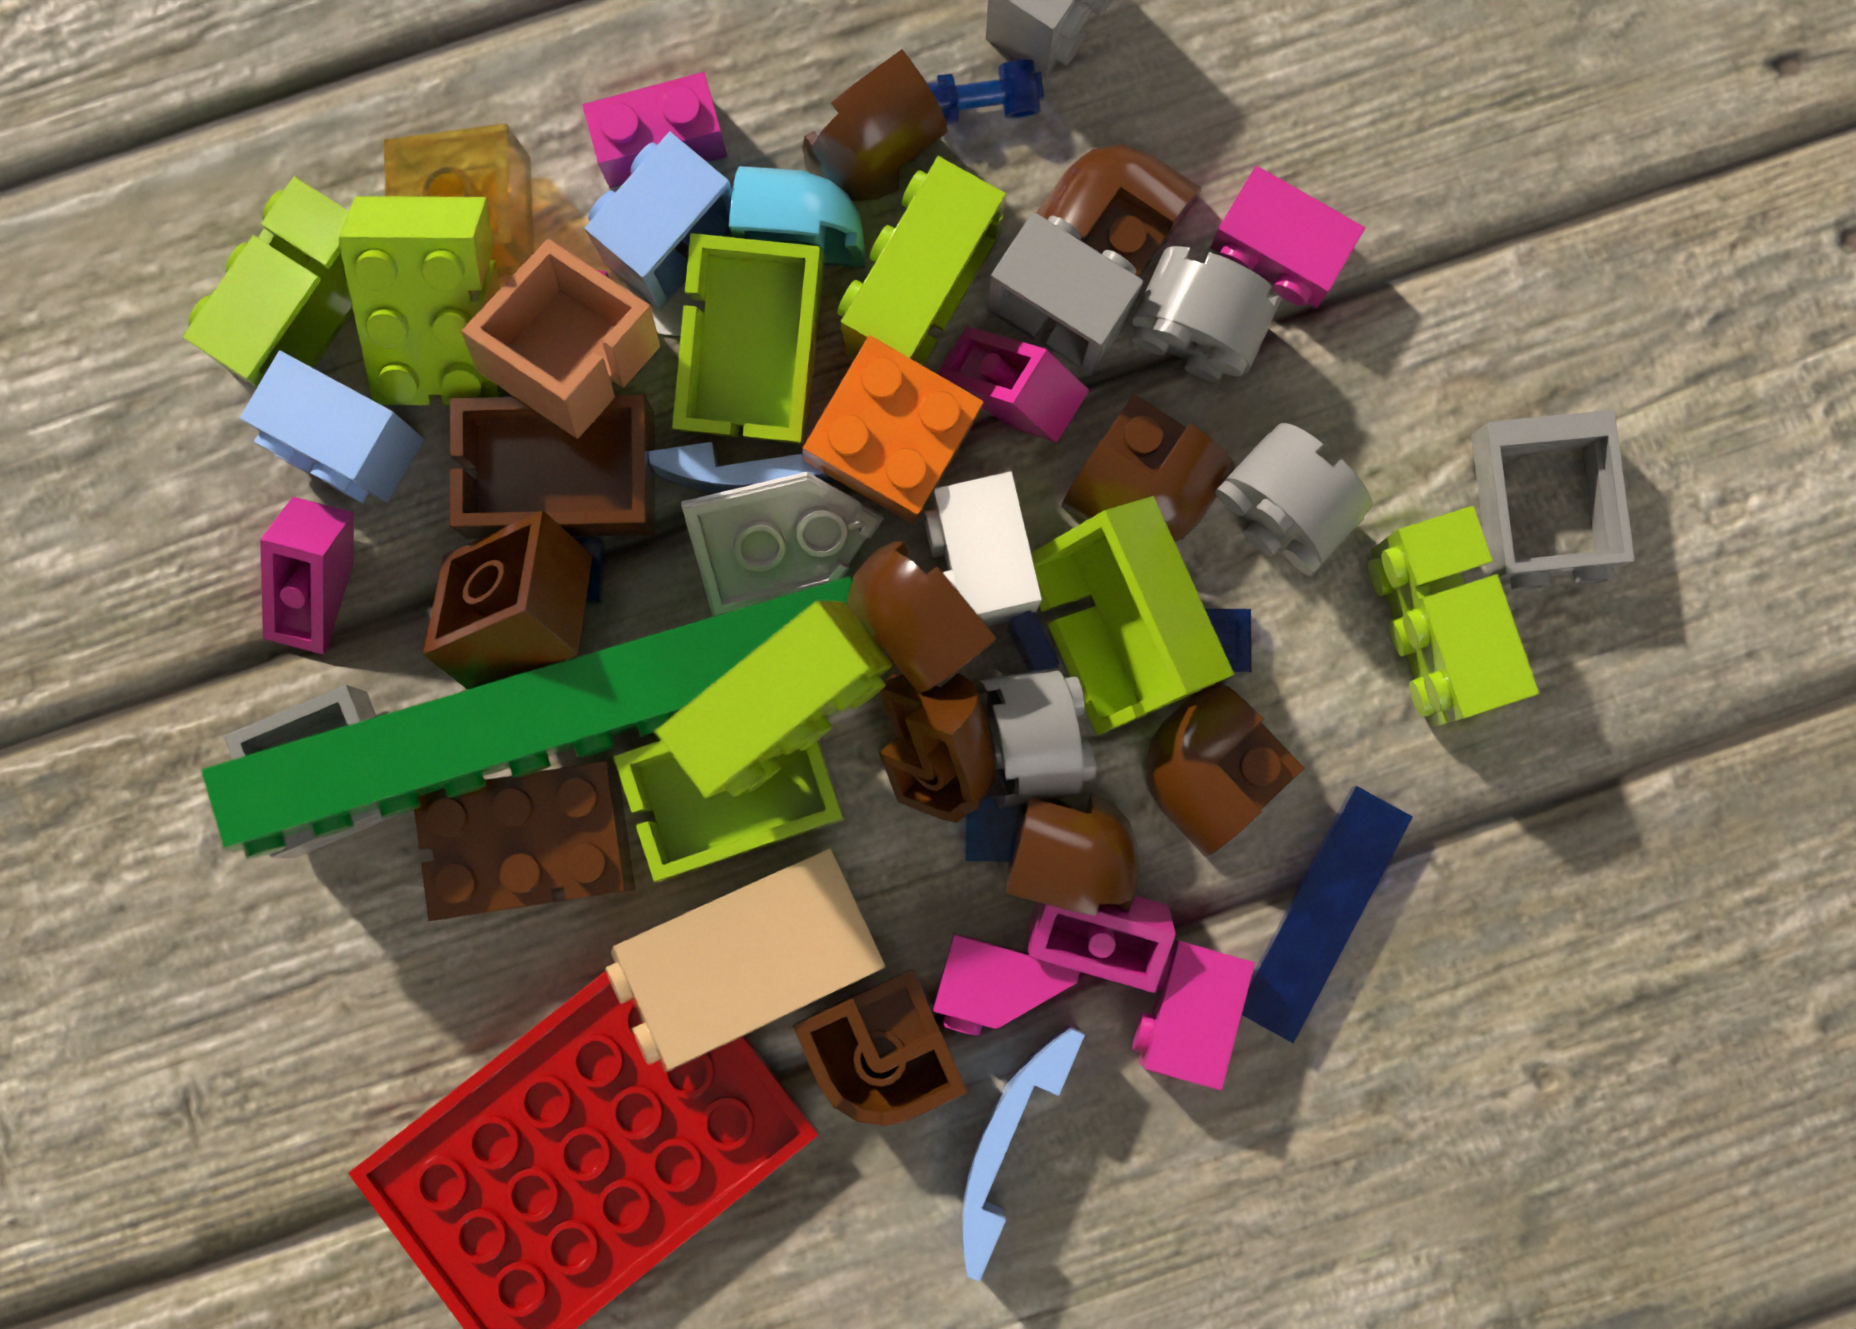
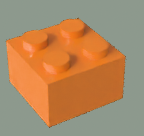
[803,335,984,525]

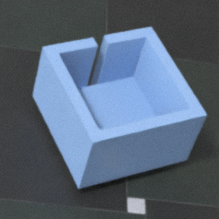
[584,132,732,311]
[240,350,425,504]

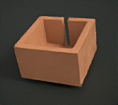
[461,239,660,439]

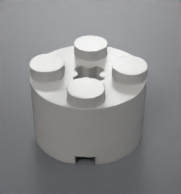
[1131,246,1281,383]
[1215,423,1373,576]
[976,668,1096,809]

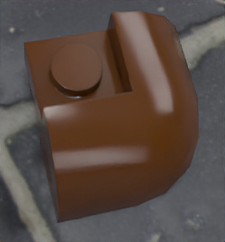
[802,49,948,201]
[1036,144,1201,278]
[1061,393,1235,542]
[847,541,997,694]
[879,672,996,823]
[1145,681,1305,857]
[1006,792,1140,916]
[793,969,968,1127]

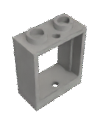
[1471,410,1635,591]

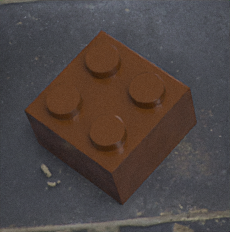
[423,510,593,690]

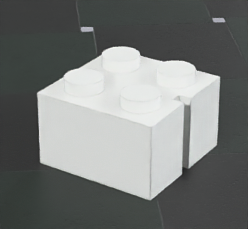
[924,471,1042,627]

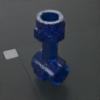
[927,59,1045,124]

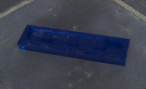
[1242,786,1413,1044]

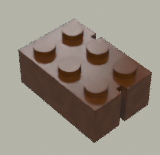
[450,394,655,539]
[414,761,635,921]

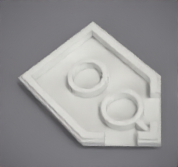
[681,472,884,617]

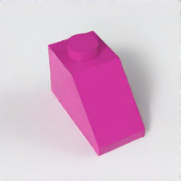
[937,326,1089,443]
[260,497,354,655]
[933,933,1080,1036]

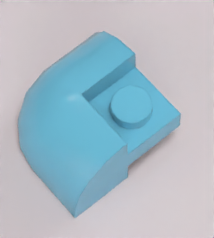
[729,166,866,268]

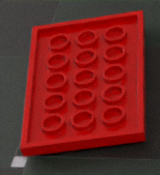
[348,971,820,1329]

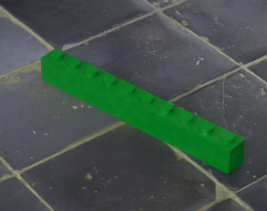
[200,576,852,859]

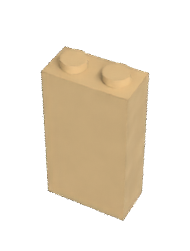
[605,848,886,1073]

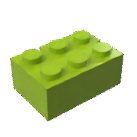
[837,156,1006,366]
[182,176,353,388]
[338,196,504,405]
[672,233,825,445]
[1031,496,1234,736]
[1368,505,1540,727]
[655,601,893,798]
[613,740,846,882]

